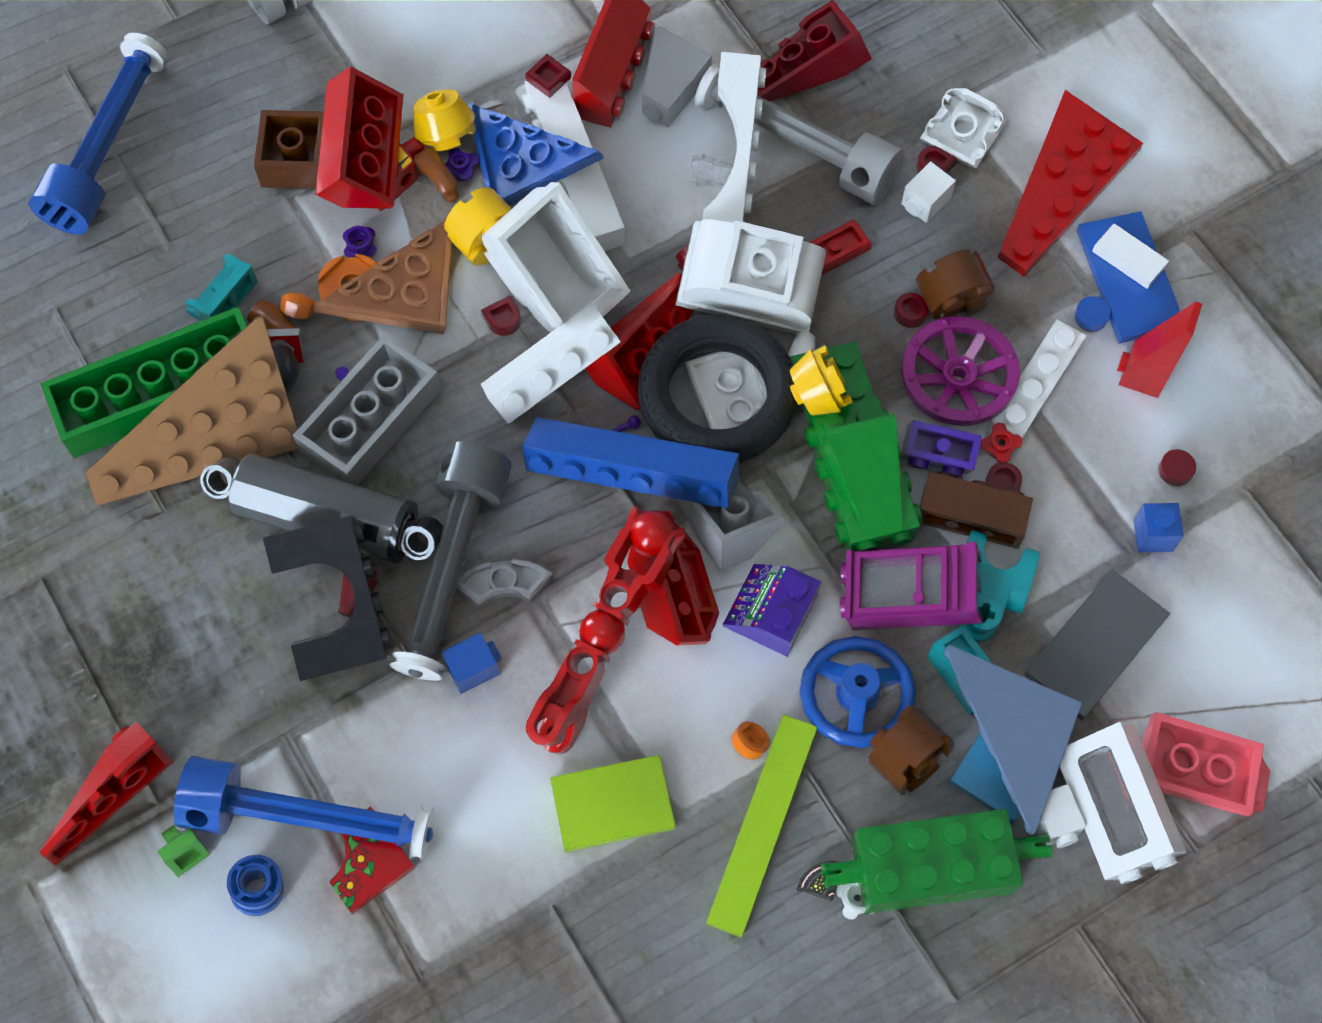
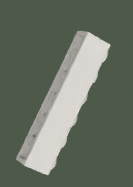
[521,81,625,251]

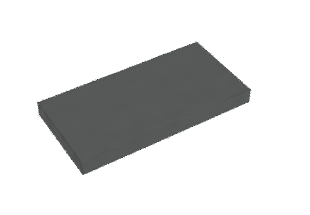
[1024,569,1171,721]

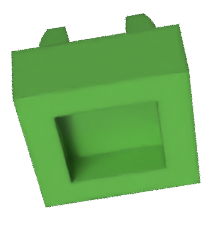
[157,825,210,877]

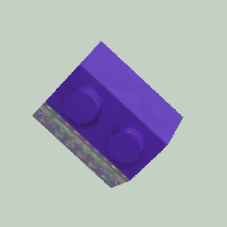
[723,564,821,657]

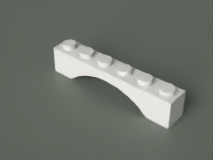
[703,52,766,224]

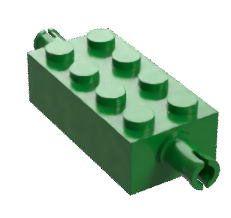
[821,809,1052,914]

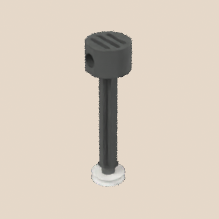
[389,442,512,681]

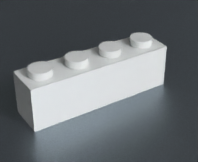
[481,303,620,424]

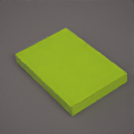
[550,755,675,853]

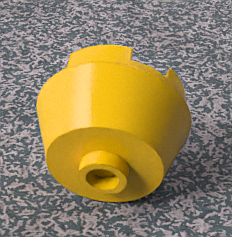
[413,89,476,151]
[789,345,853,416]

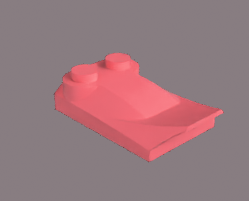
[1142,712,1270,817]

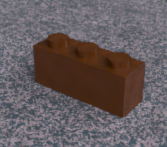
[919,471,1033,549]

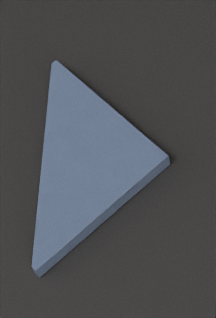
[944,645,1082,835]

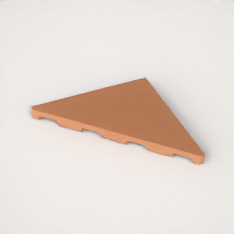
[314,218,452,334]

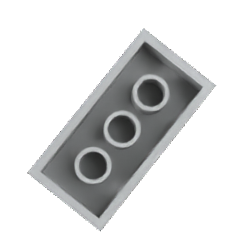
[292,335,441,485]

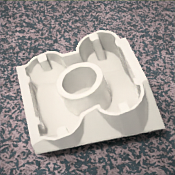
[920,88,1009,168]

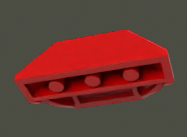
[627,511,719,646]

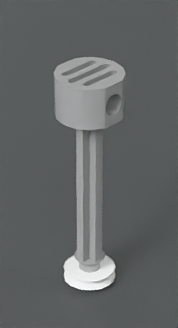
[695,62,905,206]

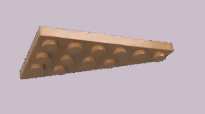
[86,316,298,505]

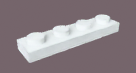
[989,319,1087,439]

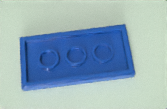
[1076,211,1180,344]

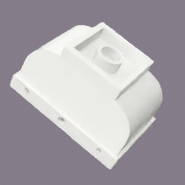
[482,182,630,333]
[675,220,826,334]

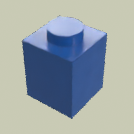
[1133,503,1184,553]
[441,633,502,694]

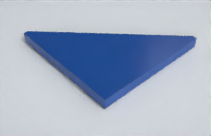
[468,102,604,205]

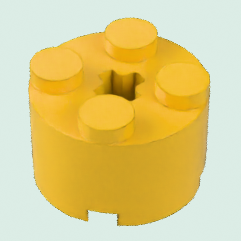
[444,187,512,265]

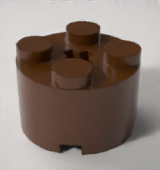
[916,249,995,320]
[868,705,954,795]

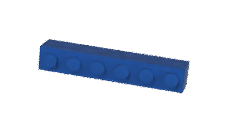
[522,417,739,508]

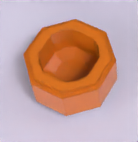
[279,292,316,319]

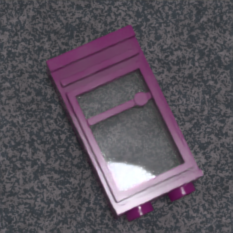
[840,542,982,630]

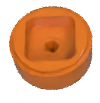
[731,721,770,760]

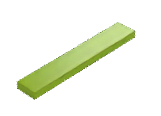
[706,714,818,938]

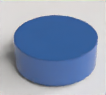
[1075,296,1111,332]

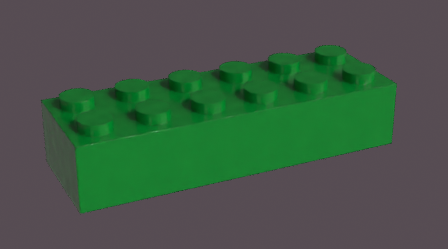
[40,306,247,459]

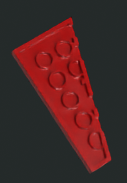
[998,90,1143,277]

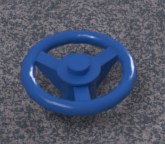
[799,636,916,748]

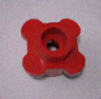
[980,423,1022,463]

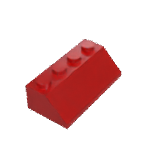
[572,0,655,128]
[315,66,404,209]

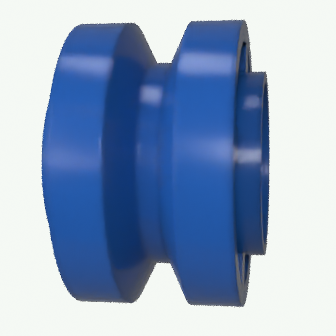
[227,855,284,916]

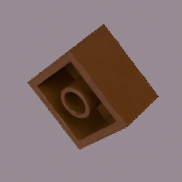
[254,110,324,189]

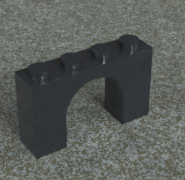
[263,515,393,681]

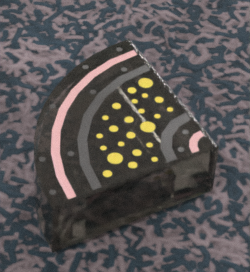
[796,861,840,901]

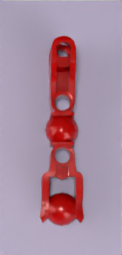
[526,506,685,754]

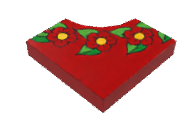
[329,806,415,915]

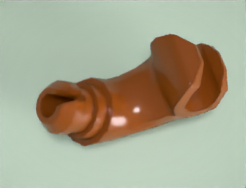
[414,147,459,203]

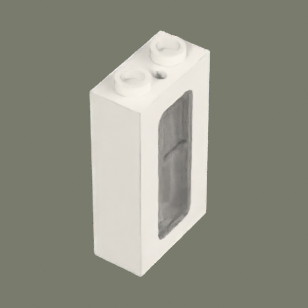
[1060,722,1187,884]

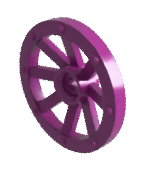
[901,316,1020,426]

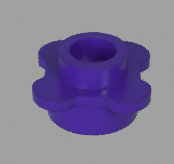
[444,148,479,182]
[343,226,377,258]

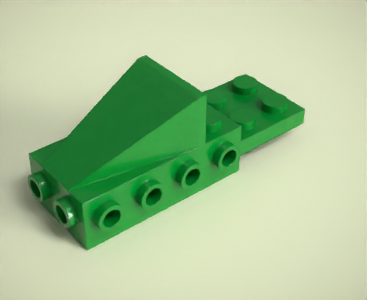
[790,341,922,553]

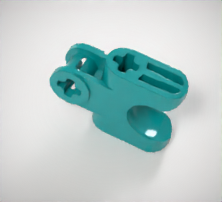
[961,530,1040,642]

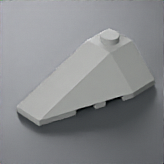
[676,477,784,571]

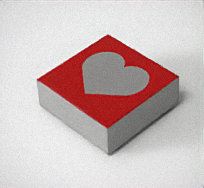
[267,328,305,363]

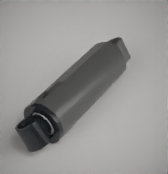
[200,454,444,564]

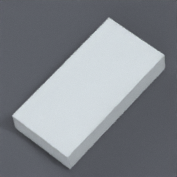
[1092,224,1169,289]

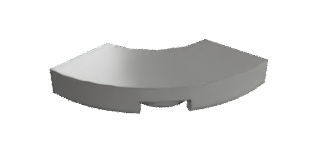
[455,559,554,609]

